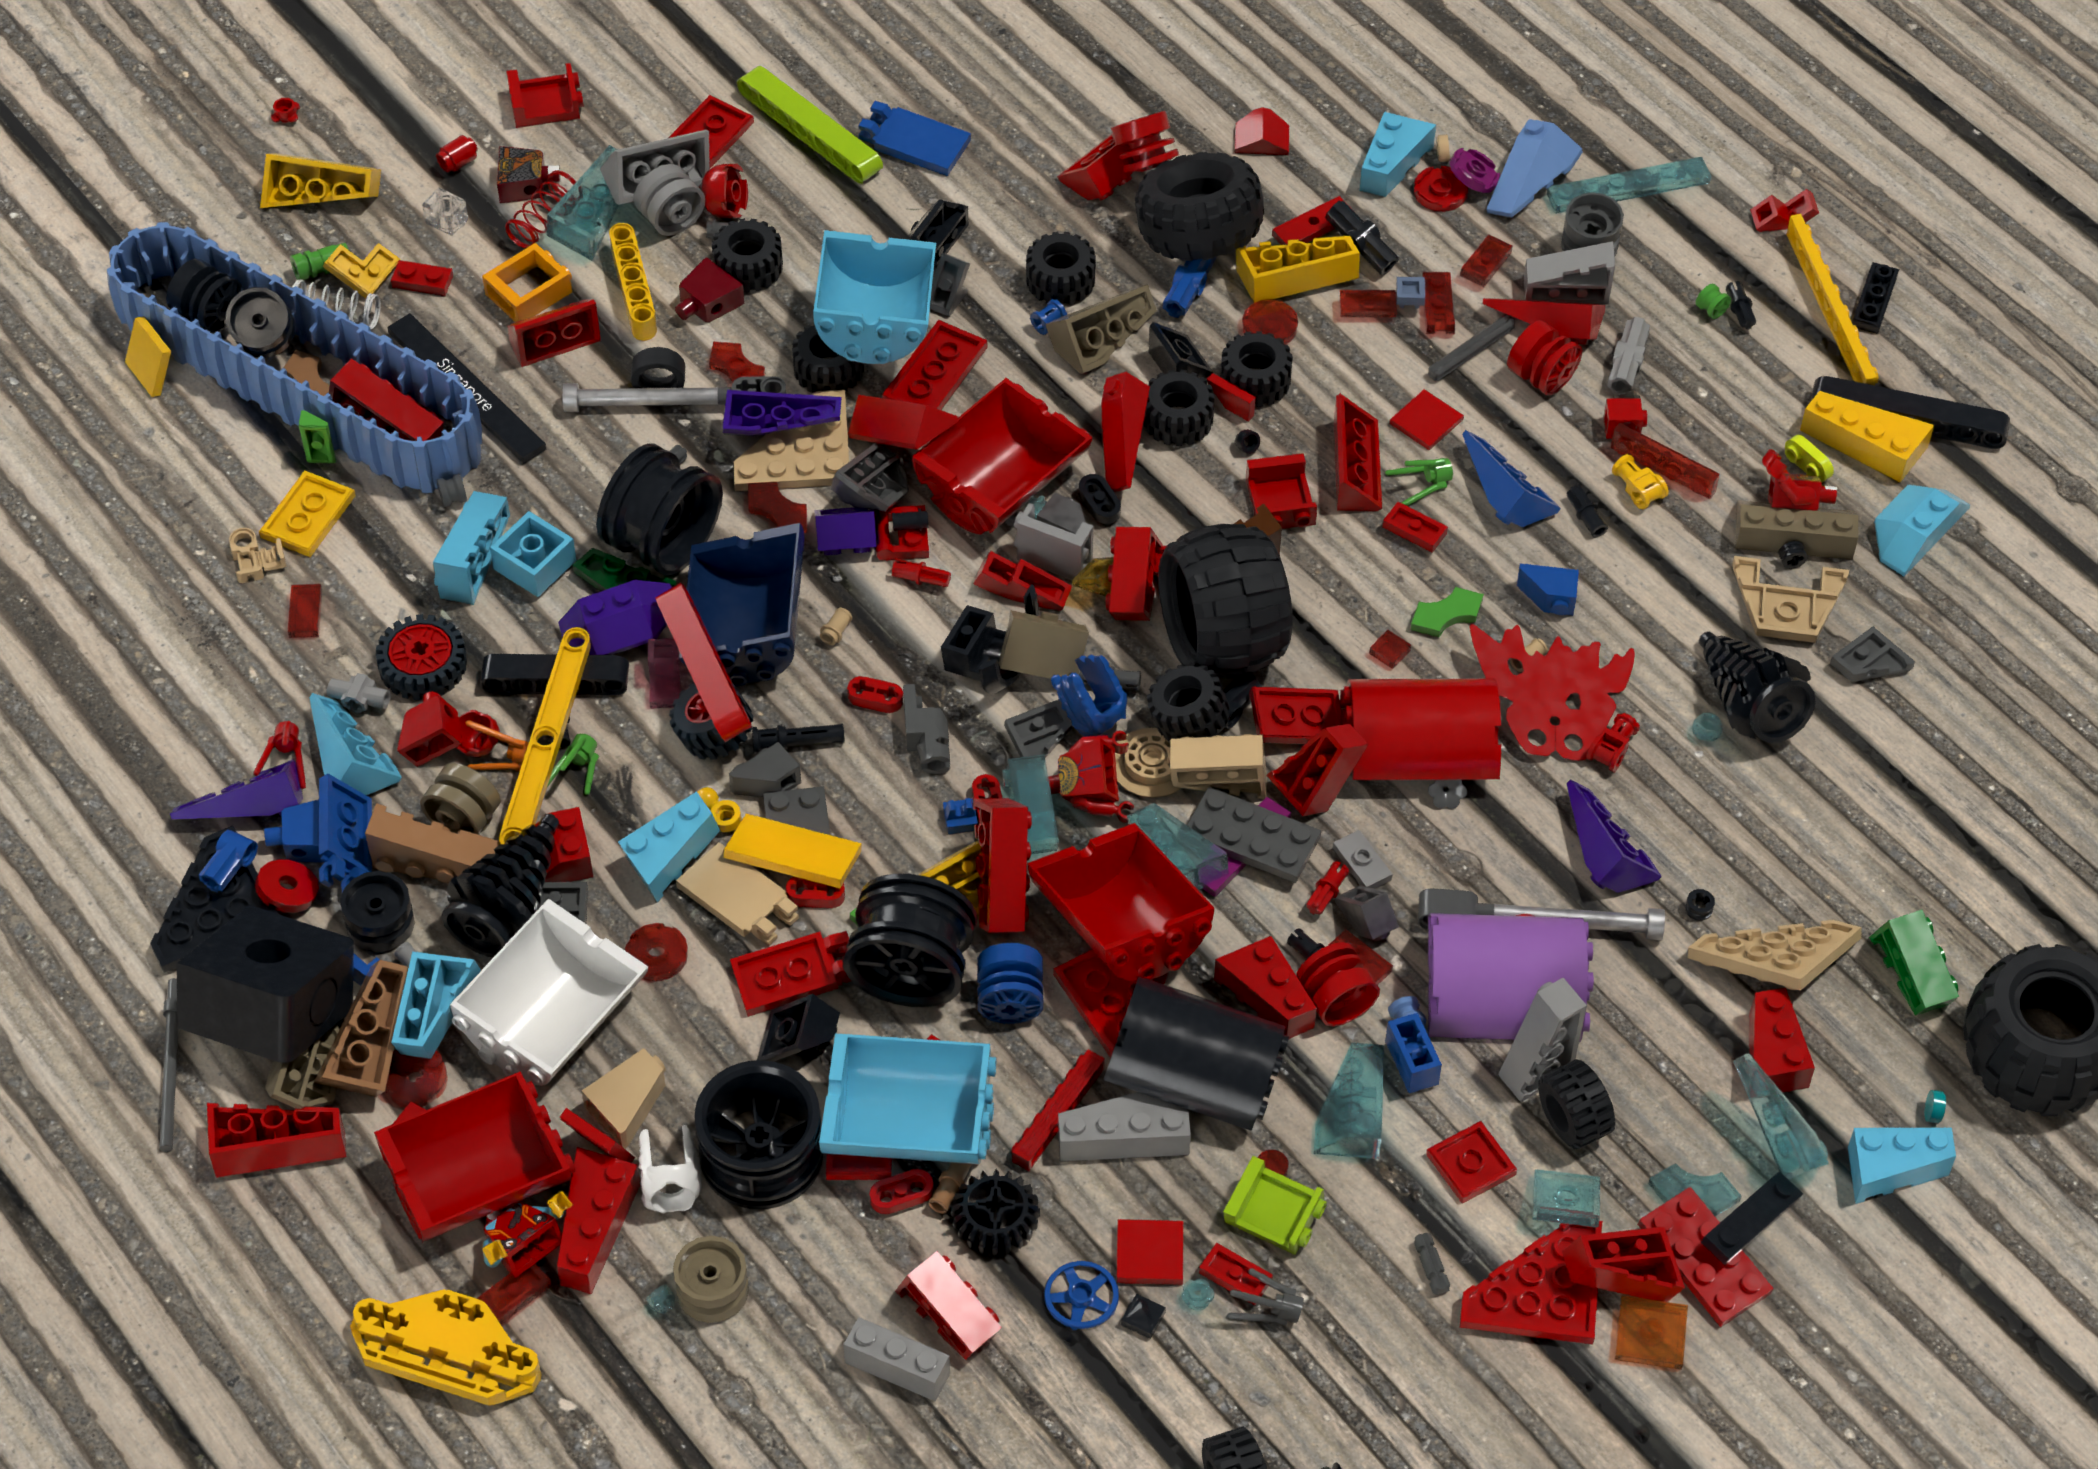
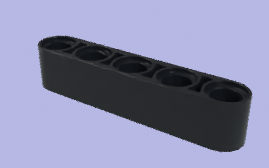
[480,654,629,695]

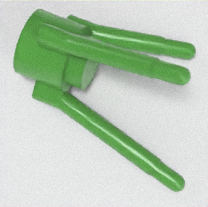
[1385,458,1453,506]
[547,733,599,795]

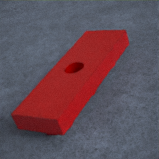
[1272,196,1352,245]

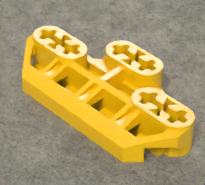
[350,1289,542,1406]

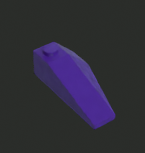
[723,390,842,436]
[170,759,303,819]
[1566,779,1662,893]

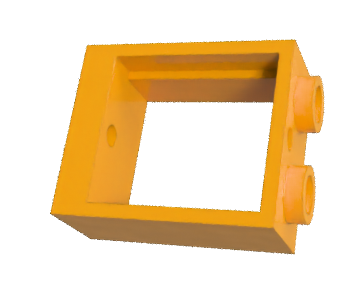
[482,243,572,322]

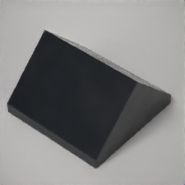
[1148,322,1214,378]

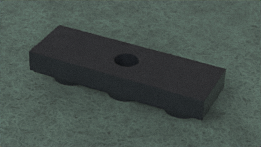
[1852,262,1899,334]

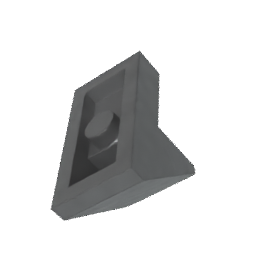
[930,253,970,316]

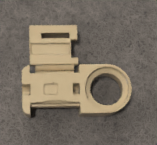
[229,528,286,583]

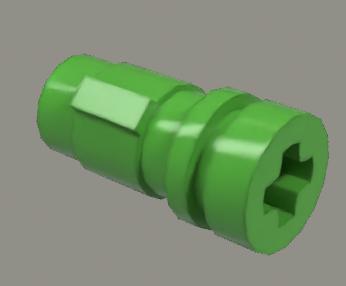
[290,243,349,280]

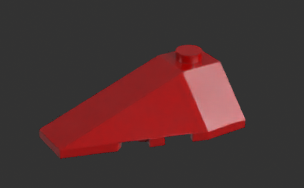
[1482,298,1606,344]

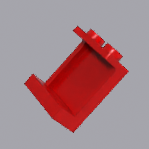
[506,63,584,128]
[1246,453,1317,529]

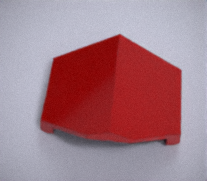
[1235,107,1289,155]

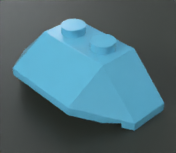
[1874,485,1970,576]

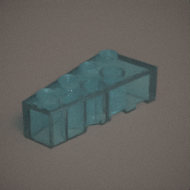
[547,145,619,261]

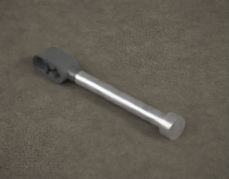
[562,376,786,412]
[1418,888,1665,940]

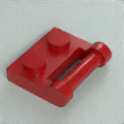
[874,505,929,560]

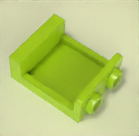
[1223,1156,1327,1255]

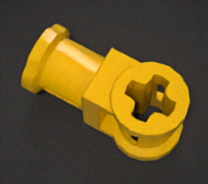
[1612,454,1669,510]

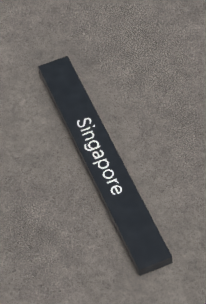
[387,313,547,464]

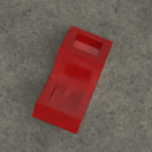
[1750,189,1819,232]

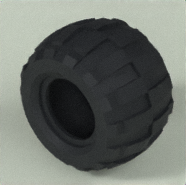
[1158,524,1293,678]
[1963,944,2098,1116]

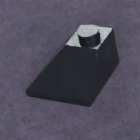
[757,994,840,1062]

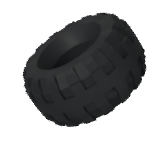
[1135,152,1265,261]

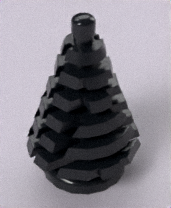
[1699,631,1816,743]
[441,814,559,957]

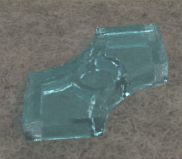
[1648,1163,1742,1216]

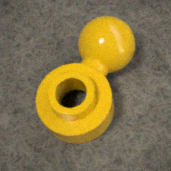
[697,787,742,832]

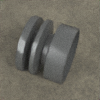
[1561,192,1624,257]

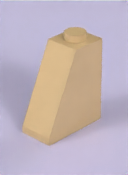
[582,1048,666,1149]

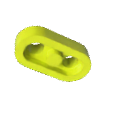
[1785,435,1834,482]

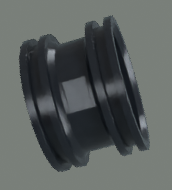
[596,443,723,576]
[843,874,977,1007]

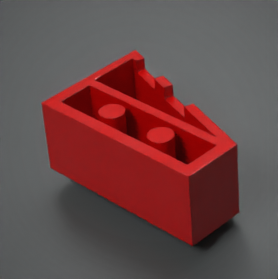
[1106,527,1163,621]
[1266,724,1368,816]
[1214,936,1317,1039]
[1562,1227,1685,1304]

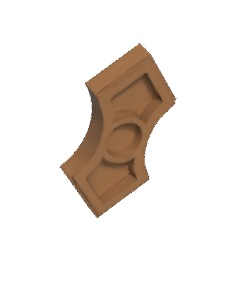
[283,350,329,396]

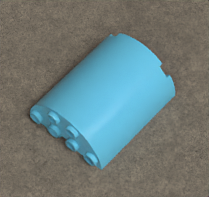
[813,230,936,364]
[819,1033,997,1164]

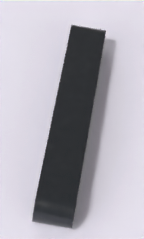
[1810,376,2010,449]

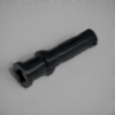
[752,723,845,754]

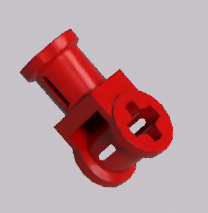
[1586,713,1640,772]

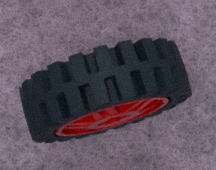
[376,614,467,700]

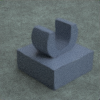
[1396,277,1425,309]

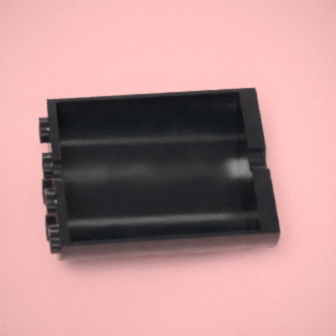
[1104,977,1289,1131]

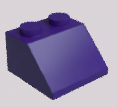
[814,507,877,555]

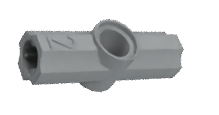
[1607,317,1650,395]

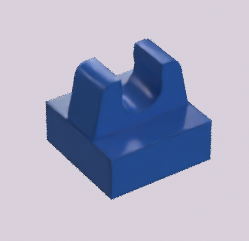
[943,798,978,834]

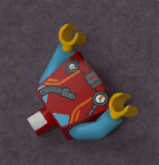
[482,1191,573,1278]

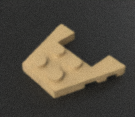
[1732,556,1849,643]

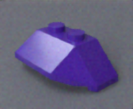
[558,580,672,655]

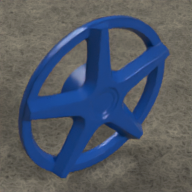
[1044,1261,1119,1330]

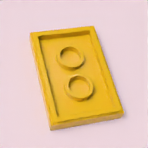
[259,470,356,557]

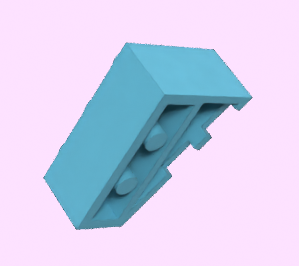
[618,791,720,903]
[391,951,481,1059]
[1848,1128,1956,1204]

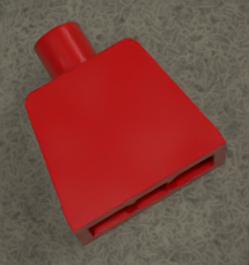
[397,692,462,767]

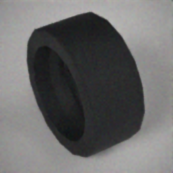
[631,347,686,388]

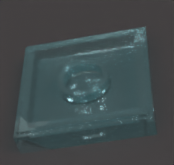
[1532,1169,1600,1227]

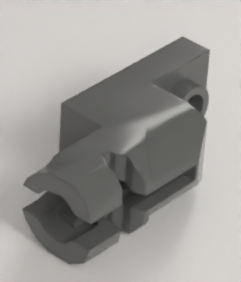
[903,684,950,774]

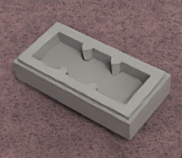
[1333,830,1393,889]

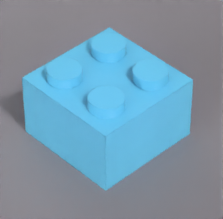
[490,511,577,597]

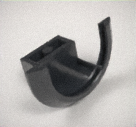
[941,584,1039,694]

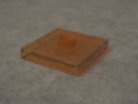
[1615,1295,1688,1370]

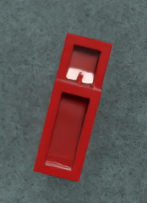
[973,551,1072,611]

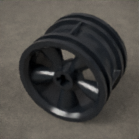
[694,1060,823,1209]

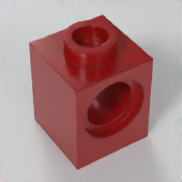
[1603,398,1647,439]

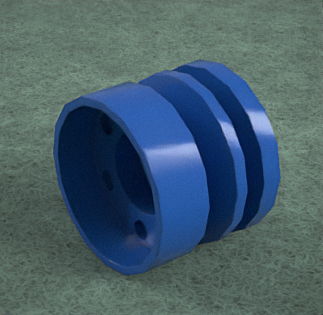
[977,943,1043,1024]

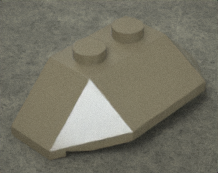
[265,1024,340,1109]

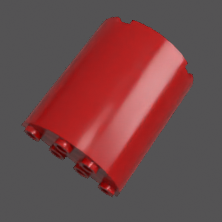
[912,378,1092,535]
[1340,679,1501,780]
[1027,823,1215,981]
[374,1071,576,1243]

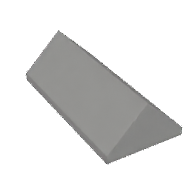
[600,130,710,205]

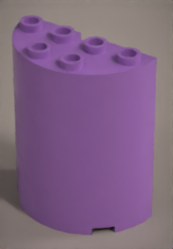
[1428,913,1594,1042]

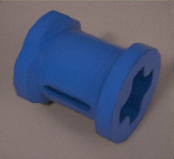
[1030,299,1067,335]

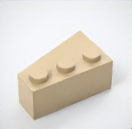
[1170,734,1267,800]

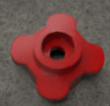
[271,98,300,123]

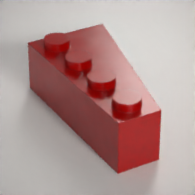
[329,358,444,441]
[973,798,1032,933]

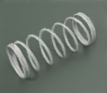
[292,279,381,330]

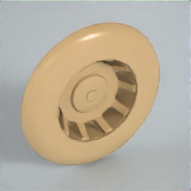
[1115,728,1181,798]

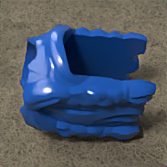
[1051,655,1127,736]

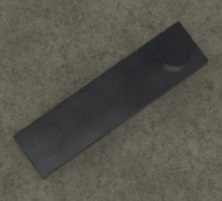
[1701,1171,1803,1265]

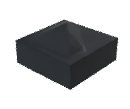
[1121,1293,1166,1339]

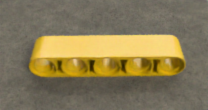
[609,223,657,341]

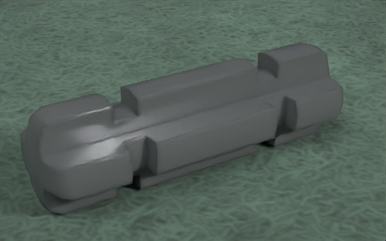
[1414,1233,1450,1295]

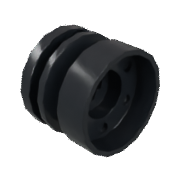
[166,259,243,333]

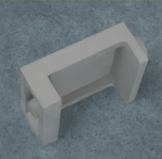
[1014,503,1094,583]

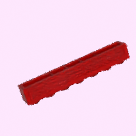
[1011,1049,1105,1171]

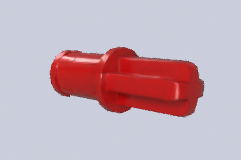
[891,558,951,587]
[1306,861,1349,915]

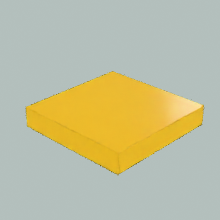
[125,316,171,397]

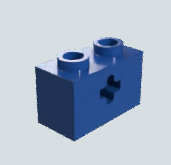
[1385,1013,1442,1093]

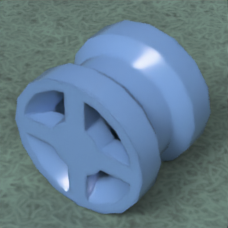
[1388,996,1427,1026]

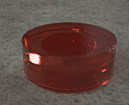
[1257,1150,1289,1177]

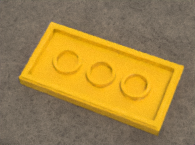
[724,813,862,888]

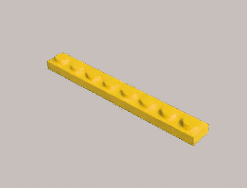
[1786,214,1879,386]

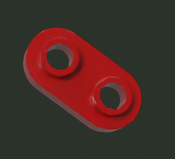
[869,1169,933,1214]

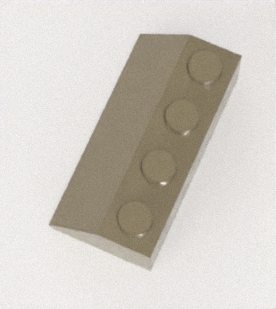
[1735,500,1858,560]

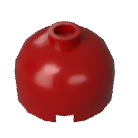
[699,164,748,218]

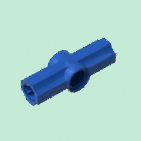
[1163,257,1216,318]

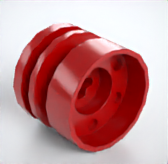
[1111,110,1179,173]
[1507,320,1583,396]
[1296,942,1380,1027]

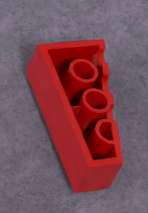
[207,1103,347,1178]
[557,1147,640,1294]

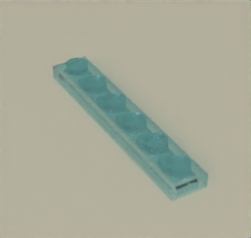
[1547,157,1711,214]

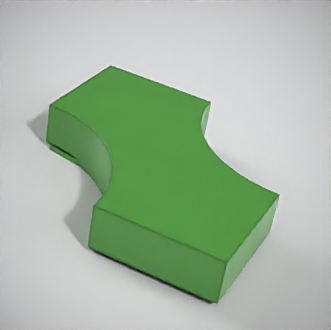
[1411,587,1484,637]

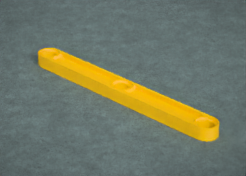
[499,627,591,845]

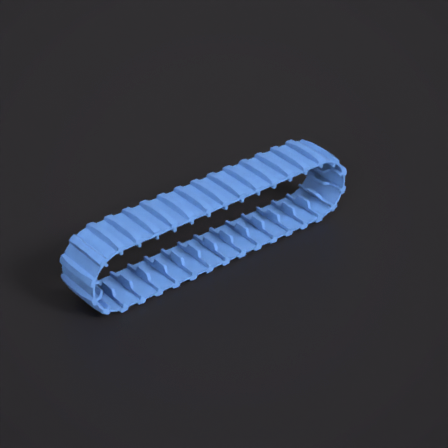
[107,222,482,493]

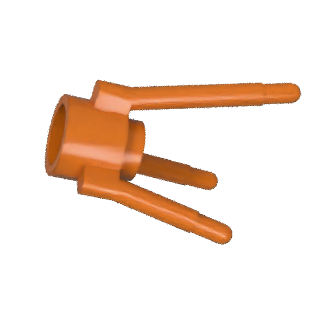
[466,720,529,771]

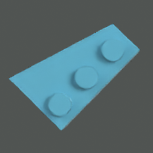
[1359,112,1436,197]

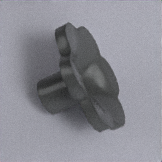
[1428,780,1467,809]

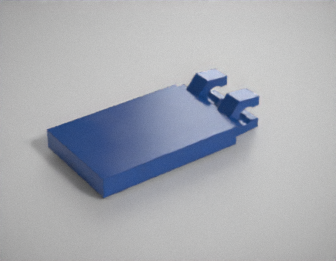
[858,101,971,176]
[319,774,372,893]

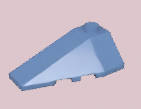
[1486,119,1583,218]

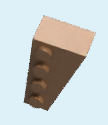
[365,803,500,883]

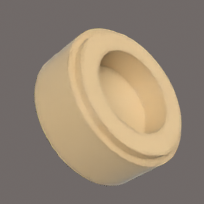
[1436,134,1450,162]

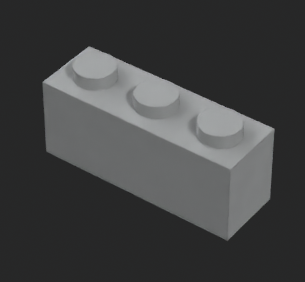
[843,1317,950,1402]

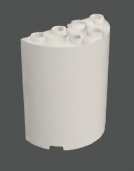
[450,899,648,1086]

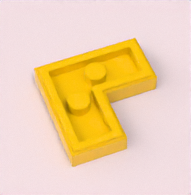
[323,243,401,299]

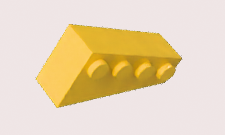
[1236,236,1360,304]
[1800,391,1934,483]

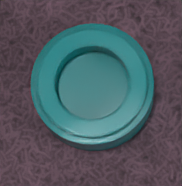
[1924,1090,1946,1123]

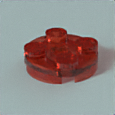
[385,1049,448,1107]

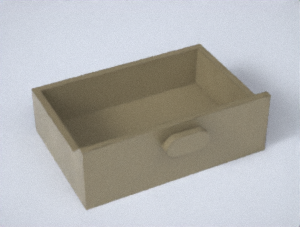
[998,610,1089,679]

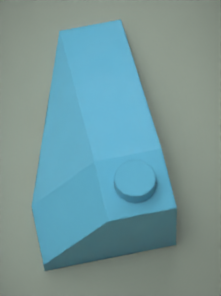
[309,693,402,795]

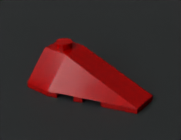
[1101,371,1150,493]

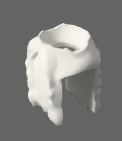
[638,1125,702,1214]

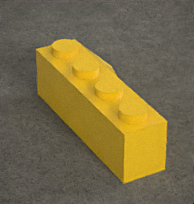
[260,153,381,208]

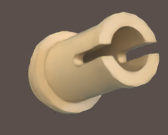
[820,607,853,645]
[1510,638,1548,672]

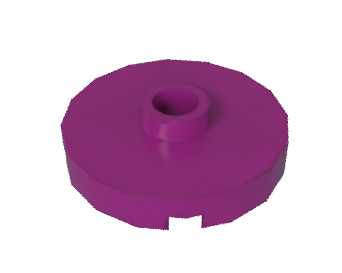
[1449,148,1501,193]

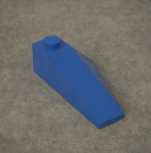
[1462,430,1561,527]

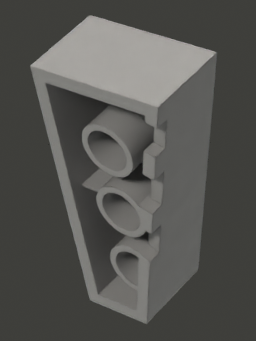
[1498,978,1587,1102]
[1058,1092,1191,1161]

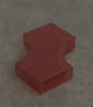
[709,341,766,383]
[748,482,807,533]

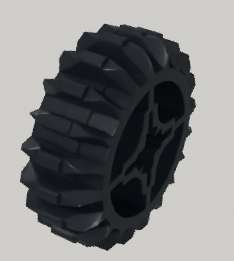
[951,1169,1040,1256]

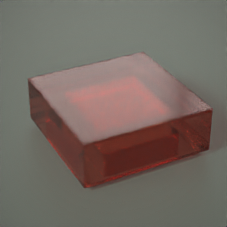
[1369,630,1411,669]

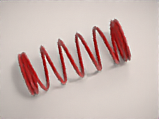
[505,170,580,248]

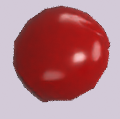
[455,710,500,757]

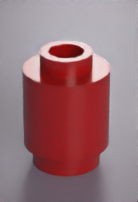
[436,135,478,173]

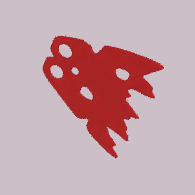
[1470,624,1635,761]

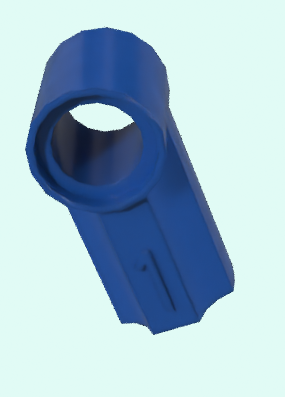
[199,830,258,892]

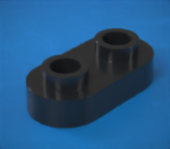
[1079,474,1121,524]

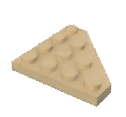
[734,390,849,491]
[1688,920,1862,991]

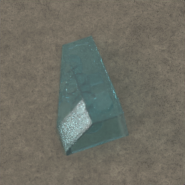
[1314,1042,1384,1159]
[1733,1053,1829,1180]

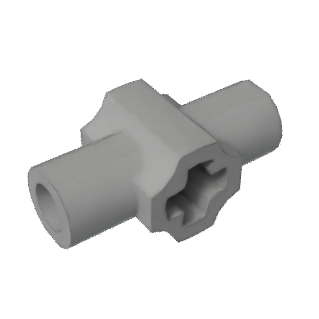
[327,673,391,714]

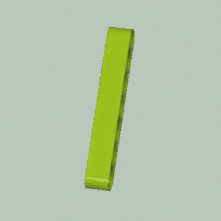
[737,66,883,184]

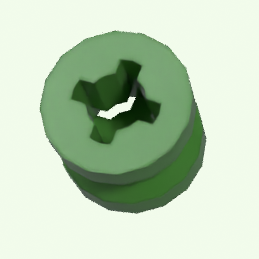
[1695,283,1731,319]

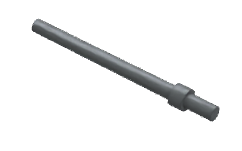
[159,978,179,1152]

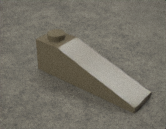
[1045,284,1157,374]

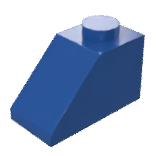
[1517,563,1579,616]

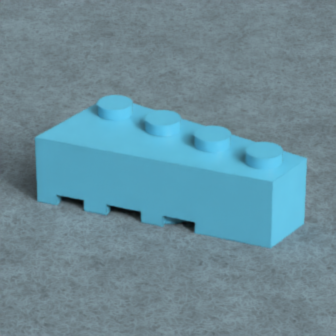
[433,491,510,605]

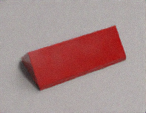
[1334,393,1382,511]
[848,394,959,450]

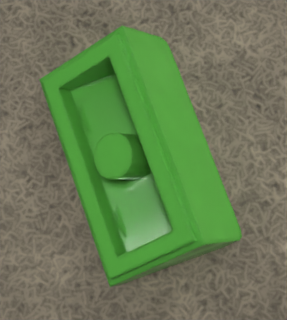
[299,410,336,463]

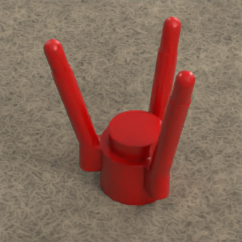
[253,721,306,789]

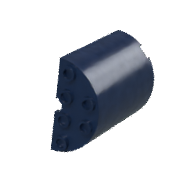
[679,523,805,686]

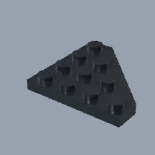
[150,825,278,973]

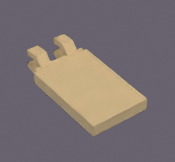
[676,842,799,946]

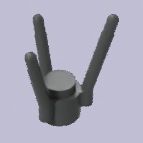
[1227,1268,1304,1325]

